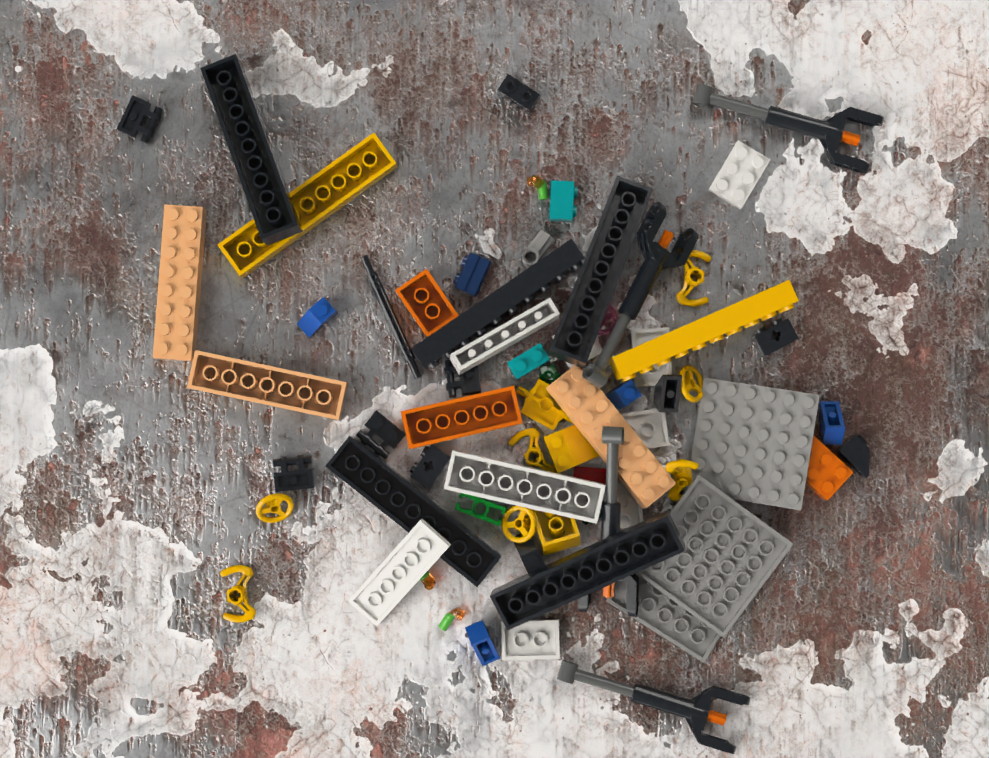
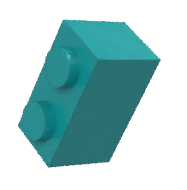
[549,180,578,222]
[507,343,550,380]

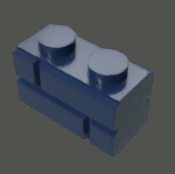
[453,252,491,298]

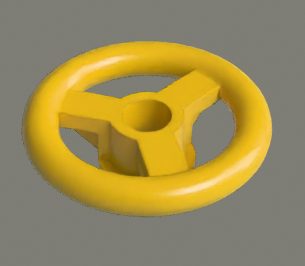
[679,365,703,403]
[256,493,294,523]
[502,505,537,543]

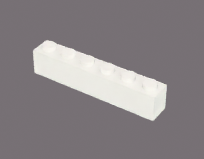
[450,298,560,375]

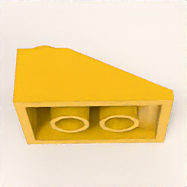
[543,425,599,473]
[531,509,581,556]

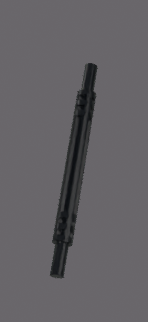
[360,255,422,379]

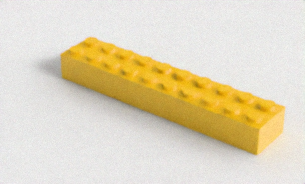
[218,133,398,278]
[609,280,799,382]

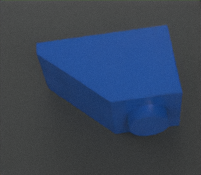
[297,297,338,338]
[605,379,642,410]
[819,401,845,445]
[465,620,500,666]

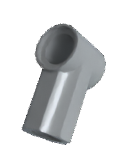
[521,230,554,268]

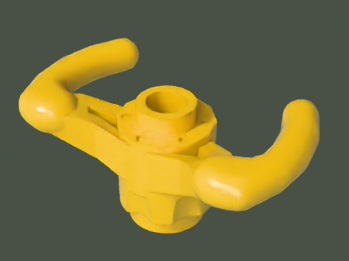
[676,250,712,307]
[508,428,556,473]
[665,459,699,501]
[220,565,256,623]

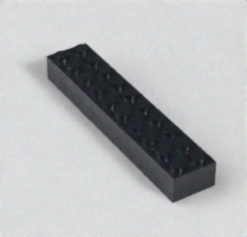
[200,54,303,246]
[548,175,653,369]
[411,239,585,370]
[325,436,501,587]
[490,510,685,630]

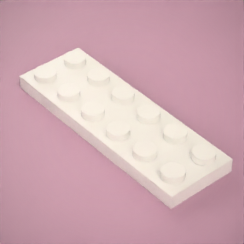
[348,519,451,627]

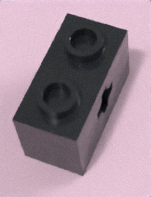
[497,74,540,115]
[751,317,799,357]
[409,444,451,490]

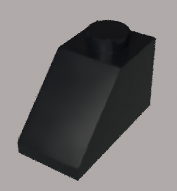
[653,375,682,412]
[835,435,869,478]
[514,530,545,573]

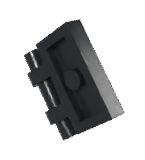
[117,95,163,144]
[444,360,481,398]
[356,410,406,459]
[273,455,314,492]

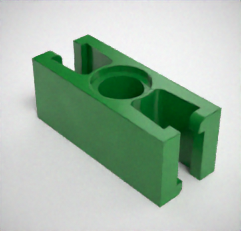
[455,493,506,526]

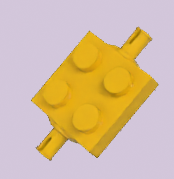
[516,379,573,431]

